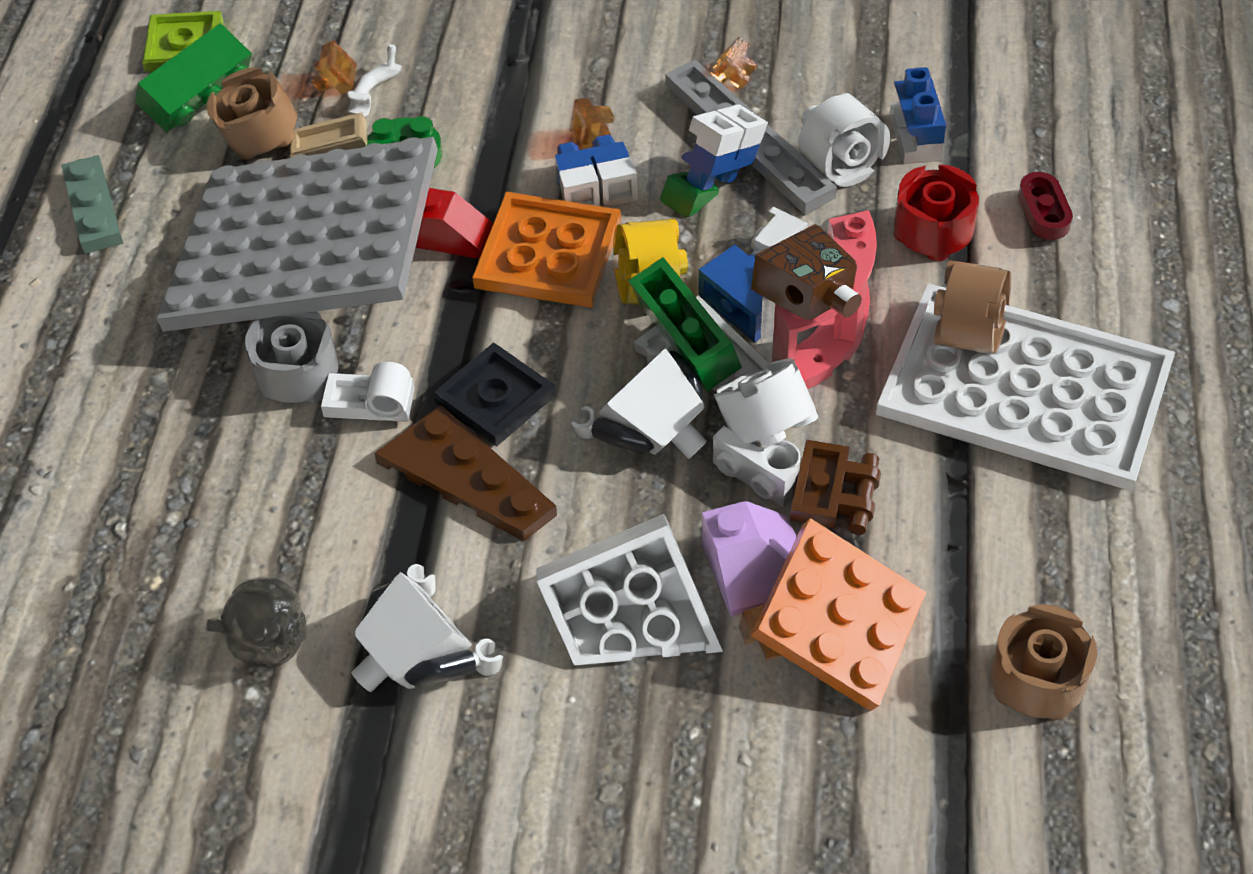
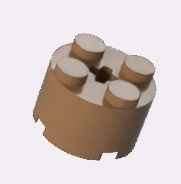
[207,67,297,160]
[934,260,1012,353]
[990,604,1097,720]

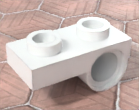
[321,362,415,422]
[713,426,800,507]

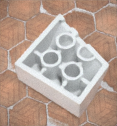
[537,514,723,666]

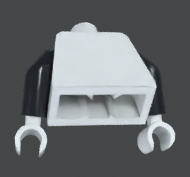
[571,338,707,459]
[351,564,503,692]

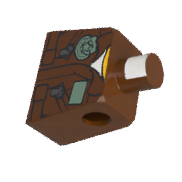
[751,224,862,320]

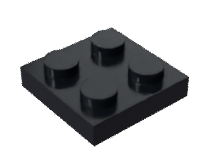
[434,342,556,447]

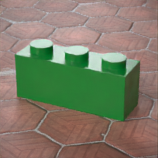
[135,23,252,133]
[628,257,742,391]

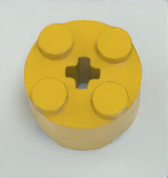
[613,219,688,305]

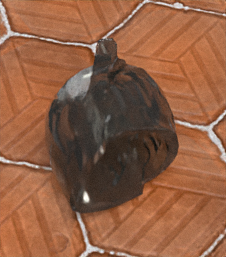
[206,576,307,668]

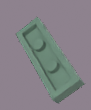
[61,155,123,254]

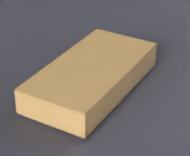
[290,112,367,158]

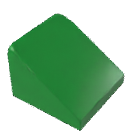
[660,171,719,217]

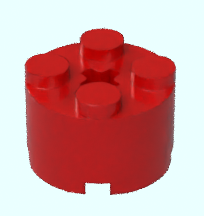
[894,165,979,261]

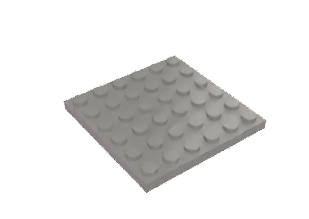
[157,137,438,332]

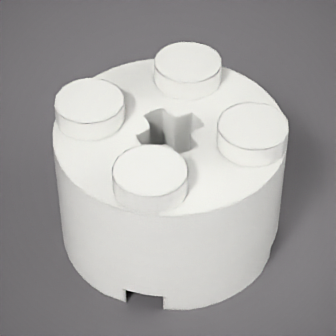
[799,93,890,187]
[714,358,818,447]

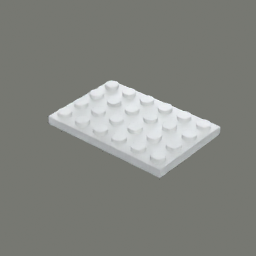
[876,283,1175,492]

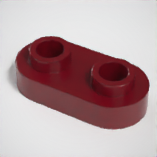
[1018,172,1073,240]

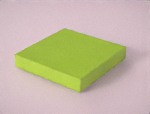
[142,11,224,72]

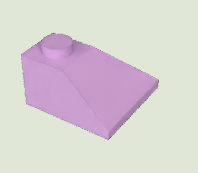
[702,501,796,617]

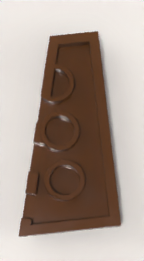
[374,405,557,541]

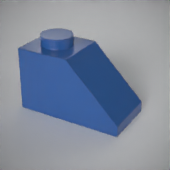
[698,245,762,343]

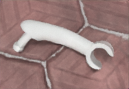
[347,45,402,117]

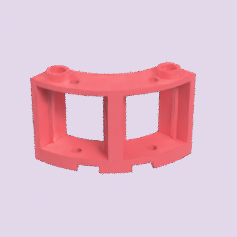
[772,210,877,389]

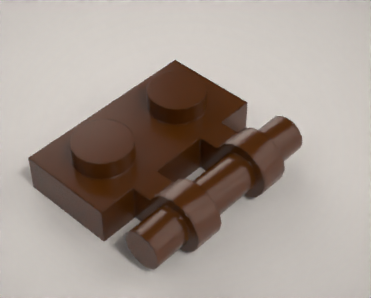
[790,439,881,535]

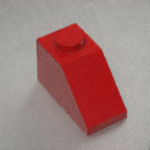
[415,188,494,259]

